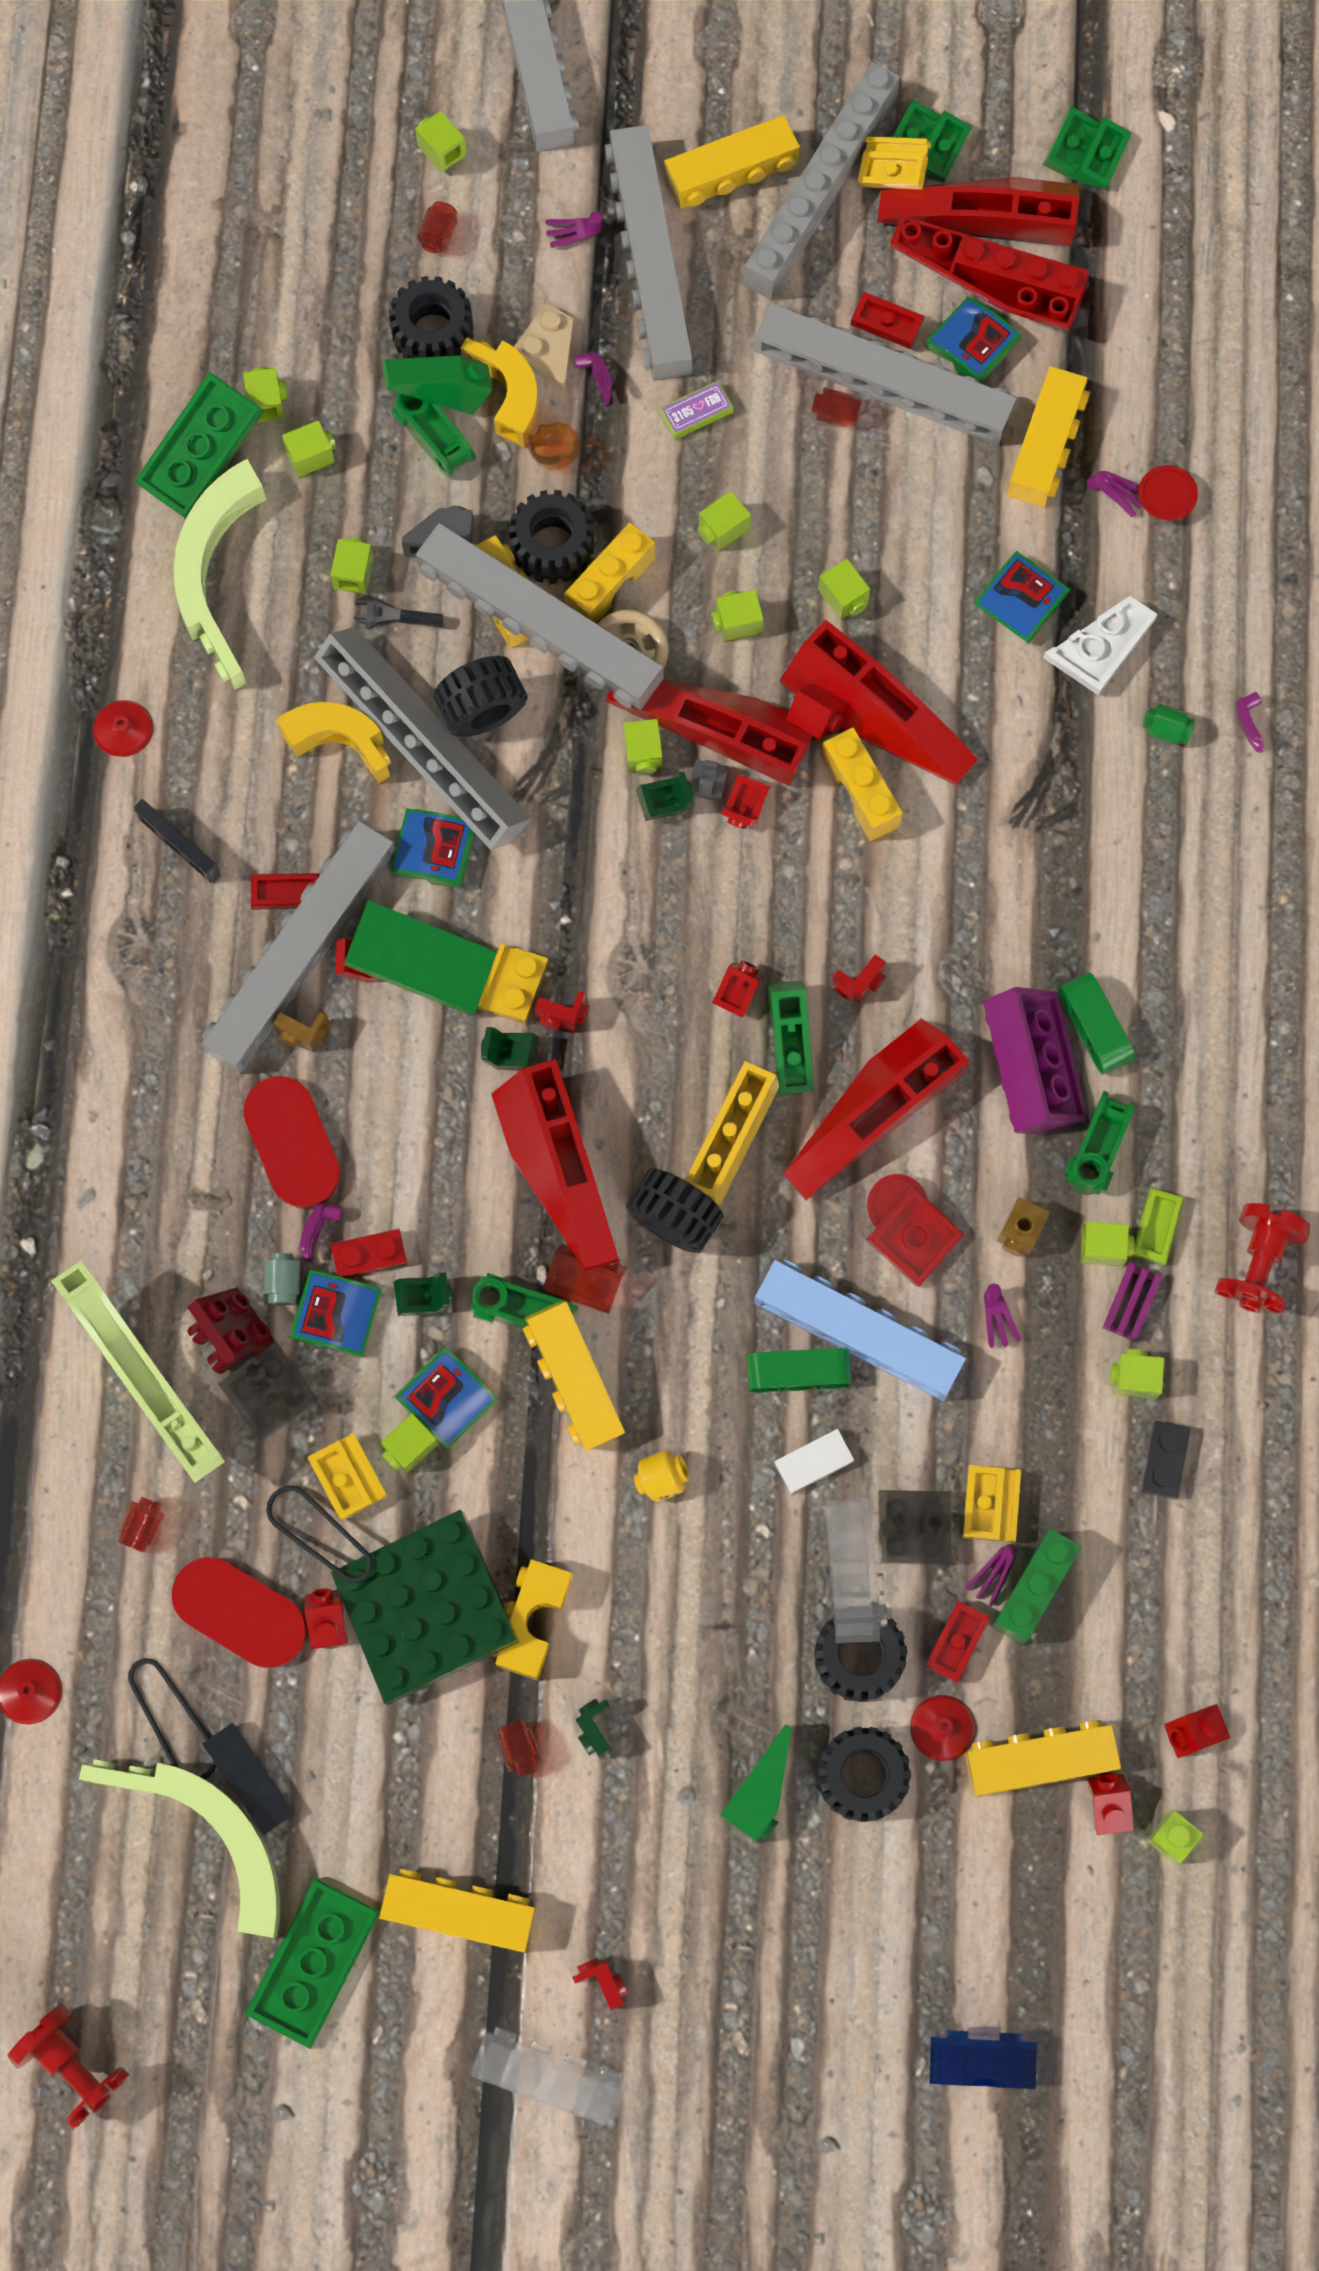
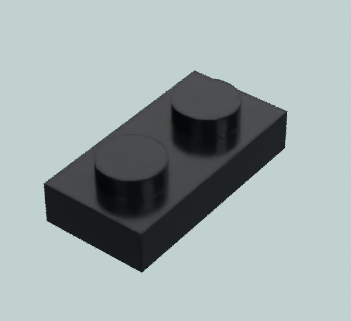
[1141,1421,1191,1500]

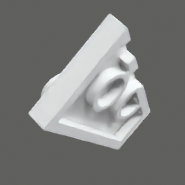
[1043,596,1158,696]

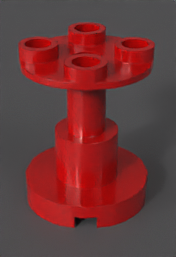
[1214,1203,1310,1314]
[7,2003,130,2130]

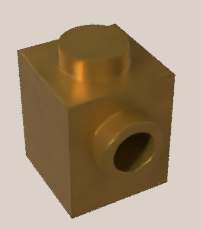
[997,1197,1050,1257]

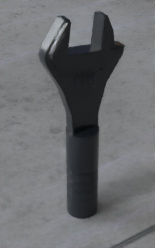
[354,595,444,629]

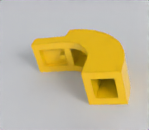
[461,337,539,448]
[275,702,391,784]

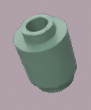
[264,1253,300,1306]

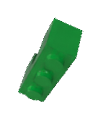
[992,1528,1081,1645]

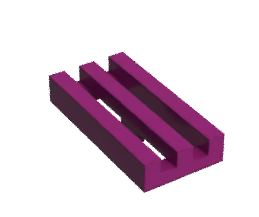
[1102,1262,1162,1342]

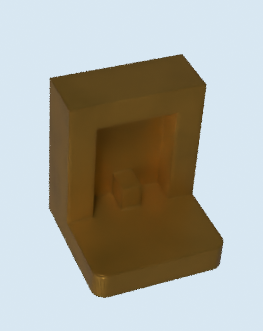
[273,1011,331,1052]

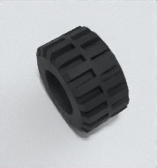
[389,276,474,359]
[509,490,594,584]
[433,655,528,737]
[626,1168,724,1253]
[814,1606,908,1702]
[817,1726,911,1822]

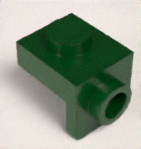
[636,772,694,821]
[481,1027,539,1070]
[393,1272,452,1316]
[575,1698,612,1759]

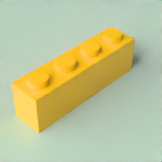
[664,115,800,209]
[1007,366,1090,508]
[685,1061,779,1207]
[522,1300,625,1451]
[964,1720,1121,1798]
[379,1869,536,1953]

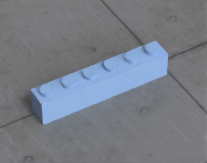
[754,1260,966,1402]

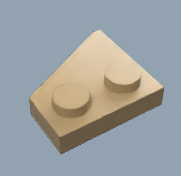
[514,303,574,390]

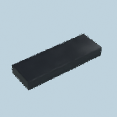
[134,799,221,883]
[202,1722,295,1836]

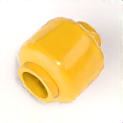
[634,1450,690,1502]

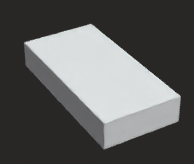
[774,1429,854,1495]

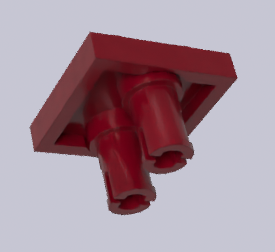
[187,1287,277,1374]

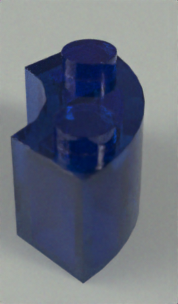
[929,2030,1037,2089]

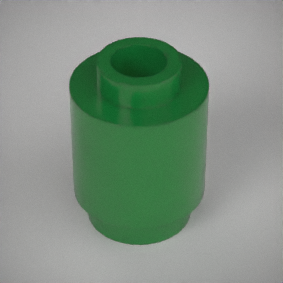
[1142,703,1195,745]

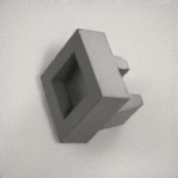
[690,759,729,802]

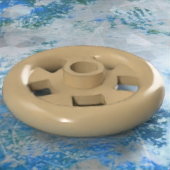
[597,610,669,669]

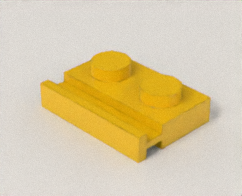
[857,137,931,190]
[478,943,549,1025]
[307,1432,388,1522]
[962,1465,1021,1543]

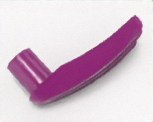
[545,212,602,248]
[574,351,612,405]
[1087,471,1142,517]
[1236,691,1264,753]
[299,1203,343,1262]
[984,1283,1021,1348]
[966,1544,1018,1606]

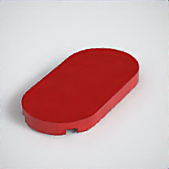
[243,1076,340,1209]
[172,1557,306,1668]

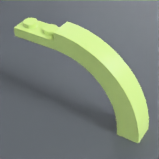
[174,459,266,690]
[51,1261,225,1483]
[79,1760,280,1938]

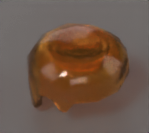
[527,422,580,471]

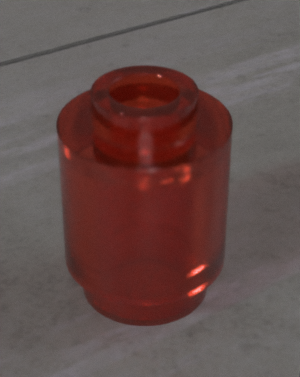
[417,201,458,254]
[811,387,862,428]
[118,1496,165,1553]
[497,1720,543,1778]

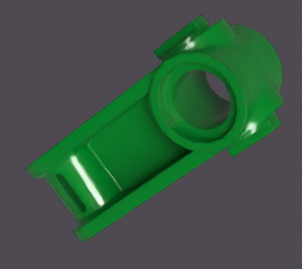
[391,393,476,478]
[1063,1091,1136,1195]
[470,1273,578,1330]

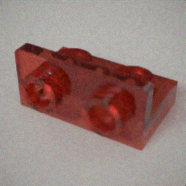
[542,1243,627,1314]

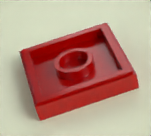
[865,1187,965,1287]

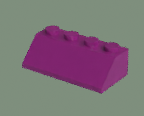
[983,987,1090,1134]

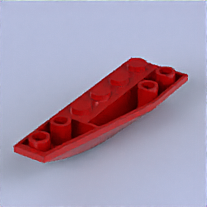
[877,177,1079,246]
[890,215,1089,331]
[780,619,978,786]
[605,679,814,786]
[784,1018,970,1201]
[491,1059,619,1271]

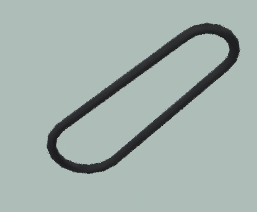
[266,1485,373,1583]
[128,1658,217,1779]

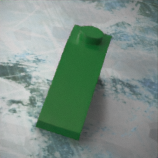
[382,356,493,415]
[768,980,814,1094]
[720,1724,792,1843]

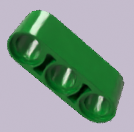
[1057,972,1135,1075]
[746,1348,852,1393]

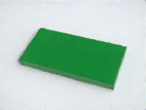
[134,372,265,519]
[343,900,497,1016]
[244,1878,380,2049]

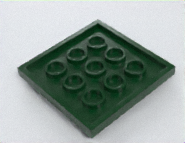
[331,1509,519,1705]

